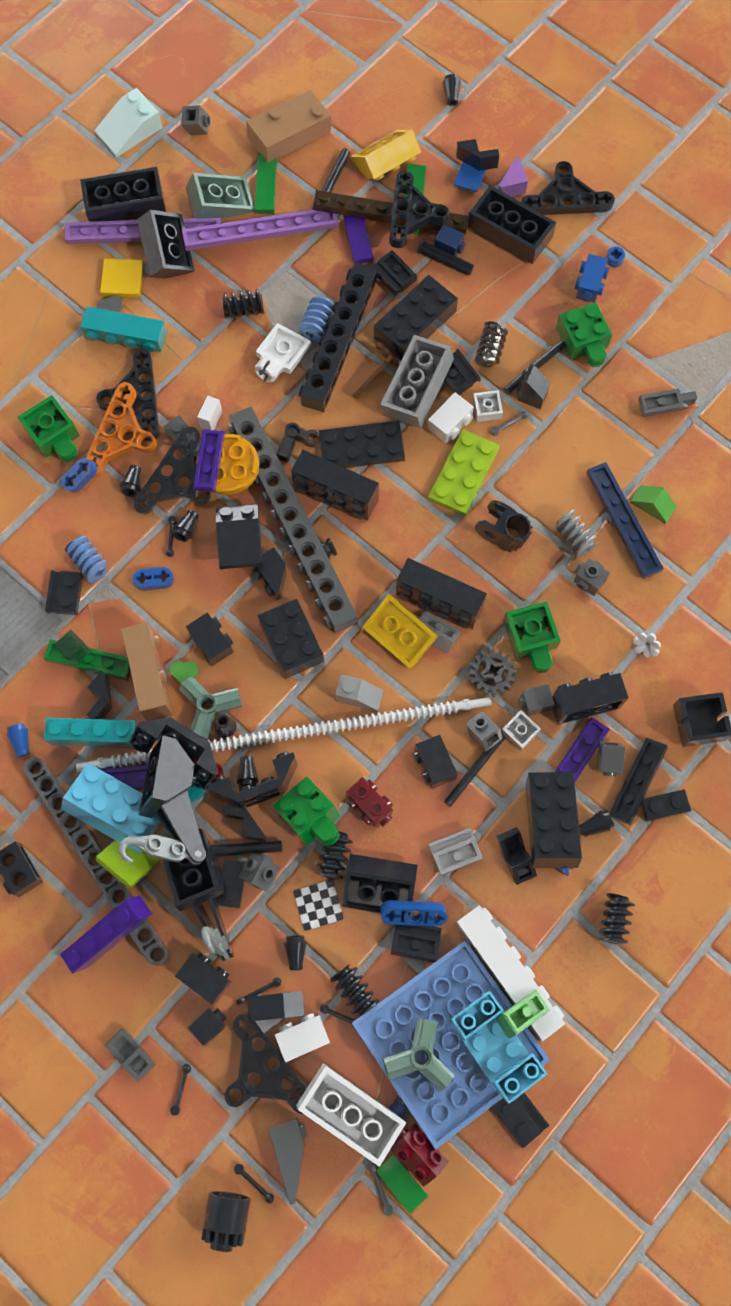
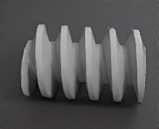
[556,509,599,557]

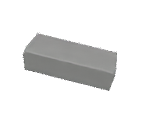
[419,611,462,653]

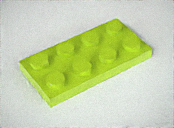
[428,429,500,517]

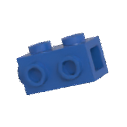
[574,254,609,302]

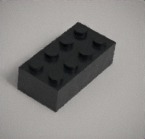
[80,167,166,222]
[467,185,556,264]
[374,274,458,361]
[291,449,379,521]
[396,558,487,629]
[526,772,582,868]

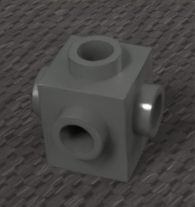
[573,559,610,596]
[239,853,280,892]

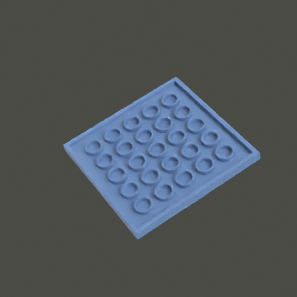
[351,940,550,1150]

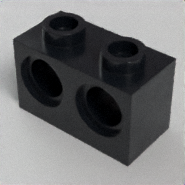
[0,841,43,897]

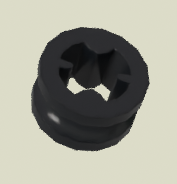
[320,538,337,559]

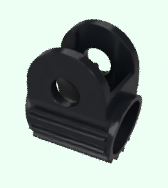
[475,500,533,552]

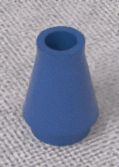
[6,724,30,758]

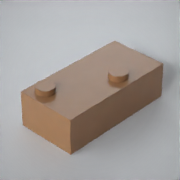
[246,90,331,163]
[121,622,173,721]

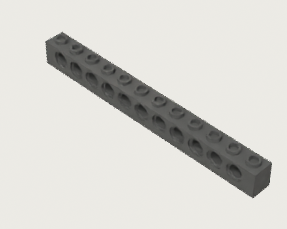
[228,406,358,634]

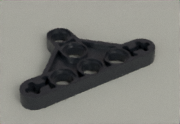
[521,161,615,215]
[389,171,449,248]
[96,349,160,441]
[134,427,211,515]
[224,1014,307,1114]

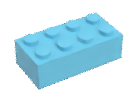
[61,763,161,854]

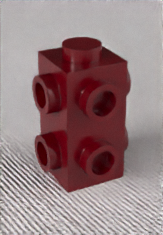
[346,777,393,828]
[391,1124,449,1187]

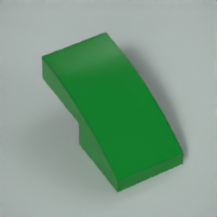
[376,1154,429,1214]

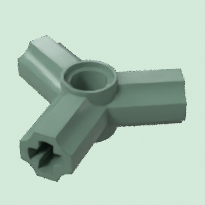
[178,676,242,740]
[383,1018,455,1092]

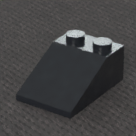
[216,505,263,570]

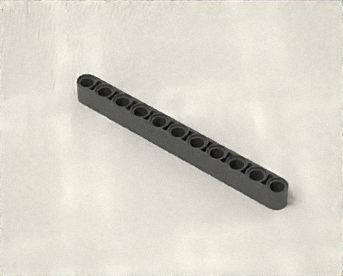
[24,757,170,966]

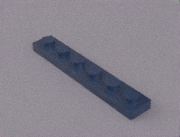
[586,462,664,579]

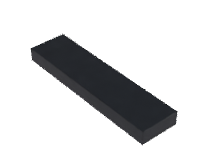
[609,737,668,825]

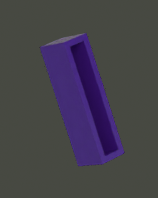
[60,895,152,974]

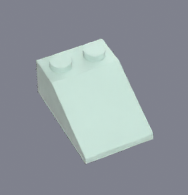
[94,88,162,157]

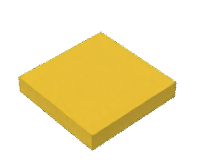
[100,259,144,298]

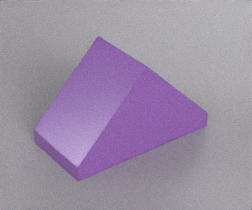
[498,158,528,197]

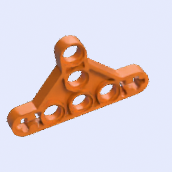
[84,382,157,477]

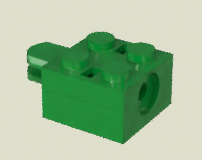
[556,302,612,367]
[17,395,80,462]
[503,601,561,673]
[273,776,341,846]

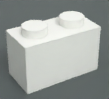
[427,393,474,444]
[275,1013,330,1062]

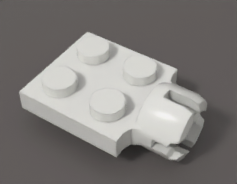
[255,323,311,383]

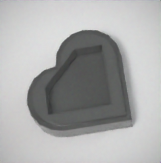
[97,296,123,312]

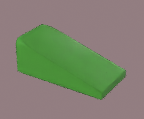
[496,990,550,1038]

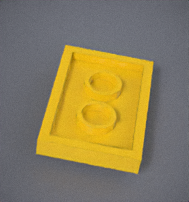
[362,594,439,669]

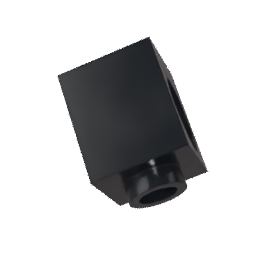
[188,1008,228,1046]

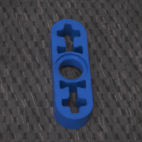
[380,901,448,926]

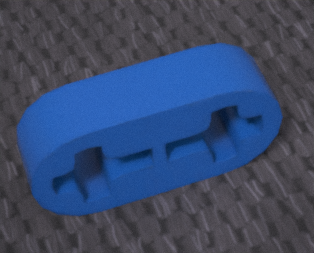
[61,458,97,493]
[133,567,174,591]

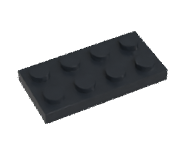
[319,421,405,468]

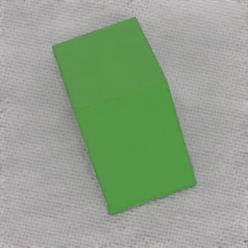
[630,485,677,524]

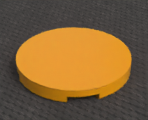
[197,434,259,495]

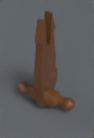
[352,342,401,398]

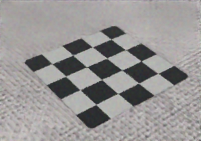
[294,880,344,931]

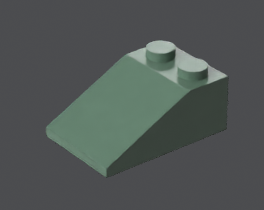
[186,173,255,219]

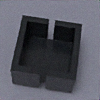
[673,692,731,747]

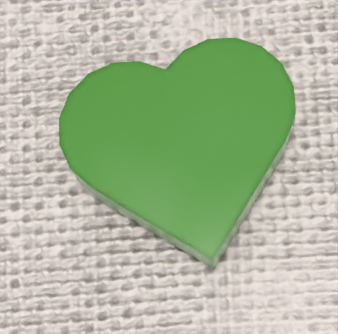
[170,661,199,684]

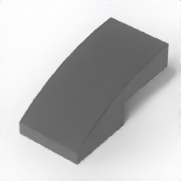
[105,1027,155,1082]

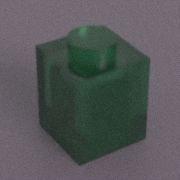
[55,629,91,666]

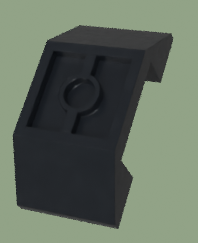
[129,717,218,790]
[208,751,298,808]

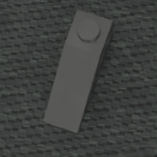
[269,1118,308,1205]

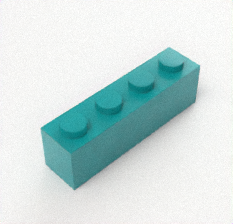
[80,306,167,352]
[44,718,138,748]

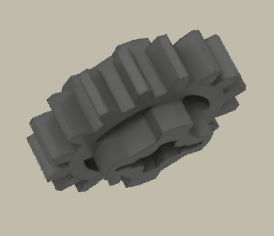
[469,649,517,697]

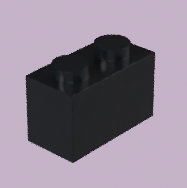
[186,612,234,666]
[413,734,458,789]
[175,952,232,1005]

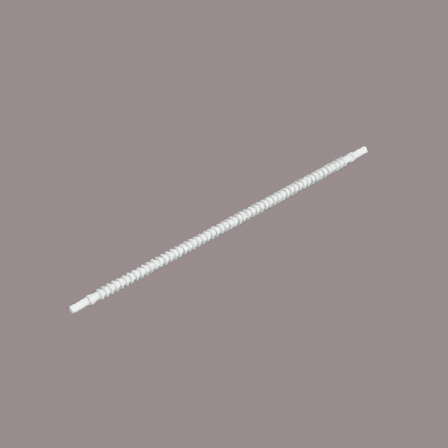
[76,697,491,772]

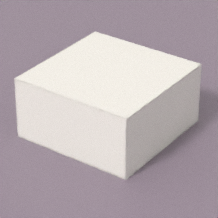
[473,390,503,422]
[197,396,222,430]
[501,710,541,751]

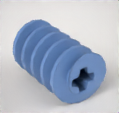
[298,296,334,343]
[65,536,108,583]

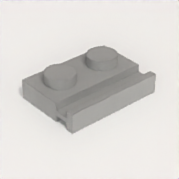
[428,828,483,876]

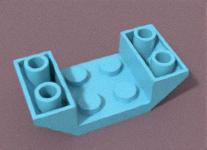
[451,990,547,1104]

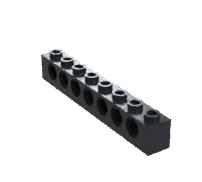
[299,262,377,413]

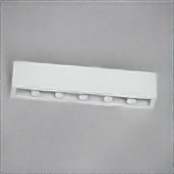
[455,905,565,1041]

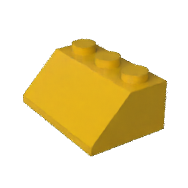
[350,130,421,181]

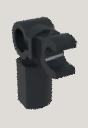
[276,422,318,463]

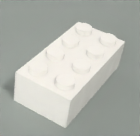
[296,1063,406,1167]

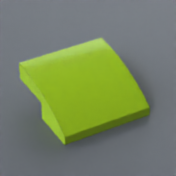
[96,840,160,889]

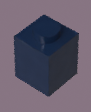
[434,224,466,256]

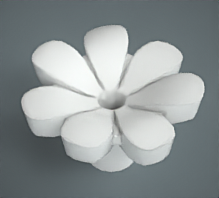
[633,633,661,658]

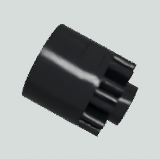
[201,1191,251,1252]

